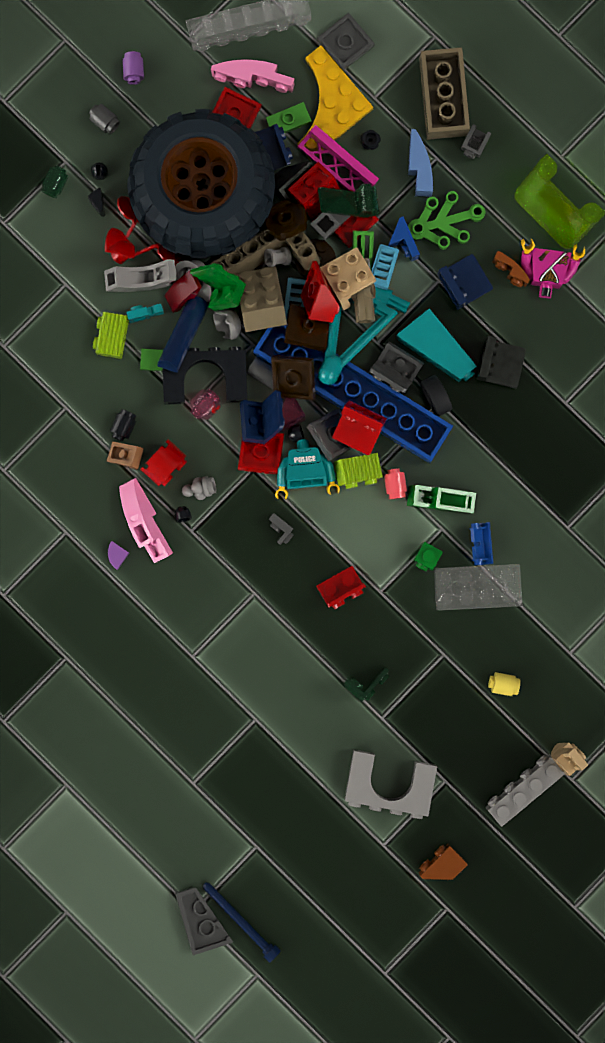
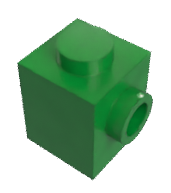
[413,542,443,572]

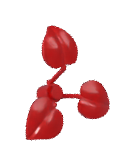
[105,196,183,266]

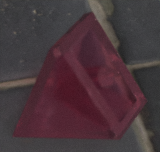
[279,398,305,433]

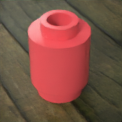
[384,468,407,499]

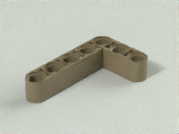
[211,217,320,274]

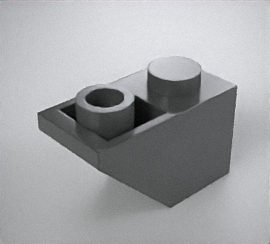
[311,197,355,241]

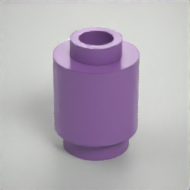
[123,51,144,85]

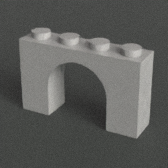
[345,749,437,819]

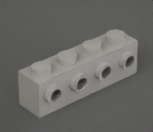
[485,754,565,827]

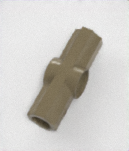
[351,258,376,324]

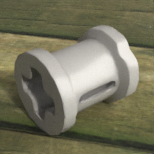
[264,246,291,267]

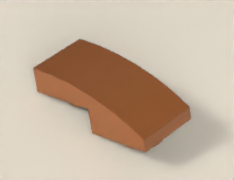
[492,251,530,287]

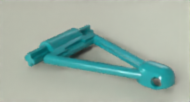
[318,287,410,385]

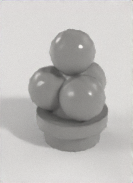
[182,476,216,500]

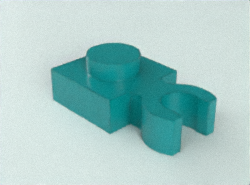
[127,304,164,323]

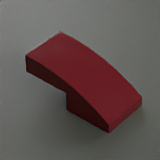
[164,270,202,313]

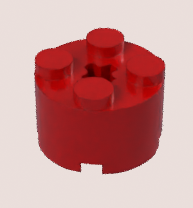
[140,439,187,486]

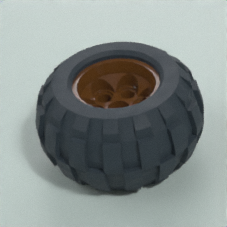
[127,109,275,258]

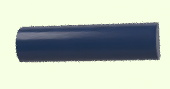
[157,296,208,373]

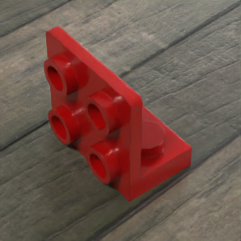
[287,162,343,222]
[332,400,387,455]
[316,566,366,609]

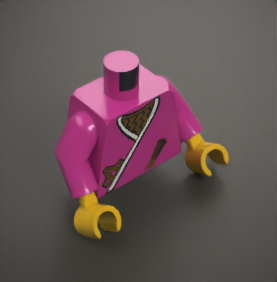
[521,238,585,298]

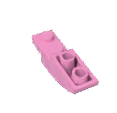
[211,60,295,93]
[119,478,173,563]

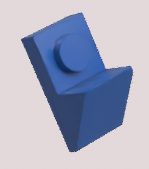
[388,216,420,262]

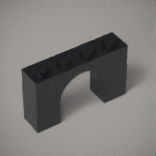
[163,347,248,405]

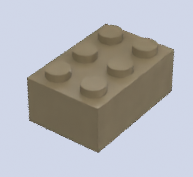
[235,266,287,332]

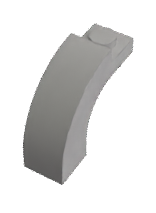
[104,259,176,292]

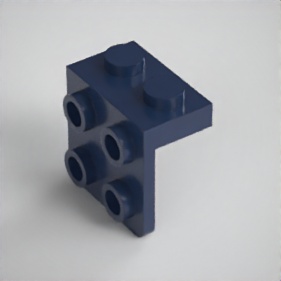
[240,390,285,444]

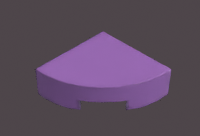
[108,541,129,570]

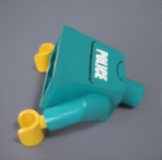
[275,439,340,499]

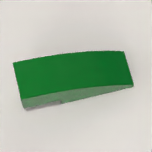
[407,485,476,514]

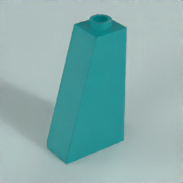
[396,309,477,382]

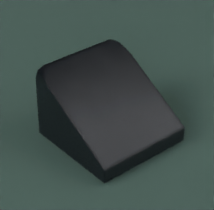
[88,187,105,217]

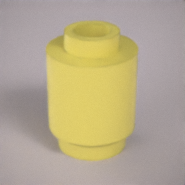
[488,672,520,696]

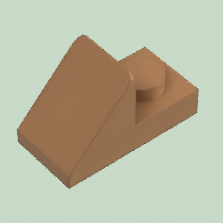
[107,441,143,470]

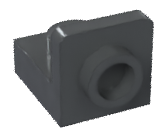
[269,513,294,545]

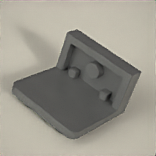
[369,342,424,393]

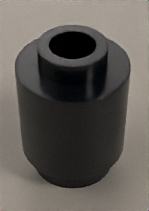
[110,409,137,442]

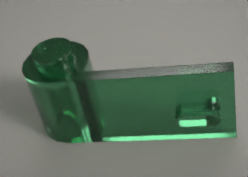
[318,184,380,218]

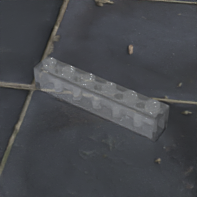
[185,0,311,51]

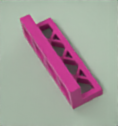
[297,125,379,200]

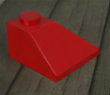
[301,261,340,322]

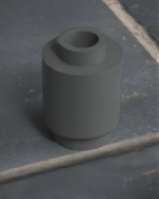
[89,104,120,134]

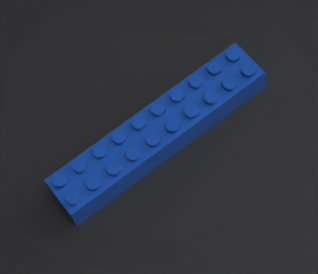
[253,325,453,464]

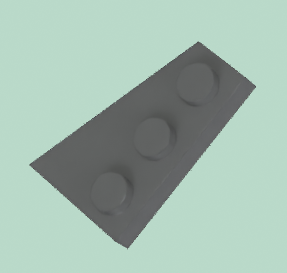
[175,887,233,955]

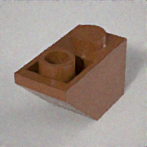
[419,843,468,880]

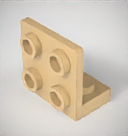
[320,248,376,310]

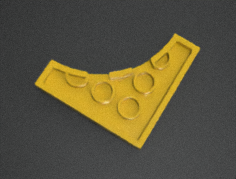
[297,45,373,161]

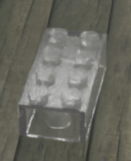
[434,564,522,611]

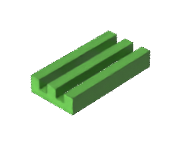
[352,230,374,271]

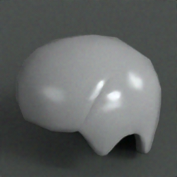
[213,308,241,340]

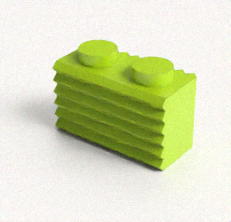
[93,312,129,359]
[334,453,383,489]

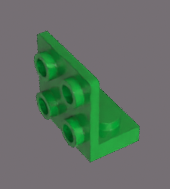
[190,263,246,311]

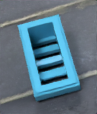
[372,244,399,290]
[284,277,306,320]

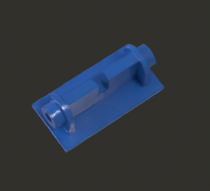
[469,522,493,566]

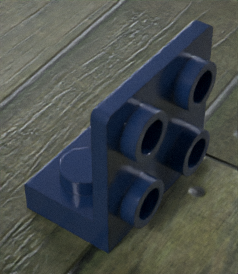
[255,124,293,170]
[437,254,493,310]

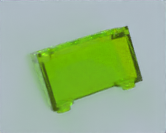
[515,154,605,249]

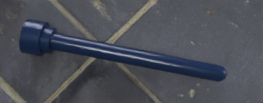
[203,882,281,963]

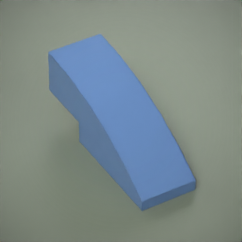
[408,129,433,197]

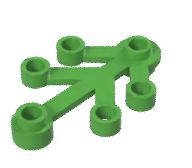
[408,191,486,250]

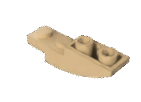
[551,743,588,776]

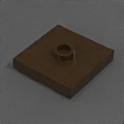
[284,304,330,352]
[271,355,315,400]

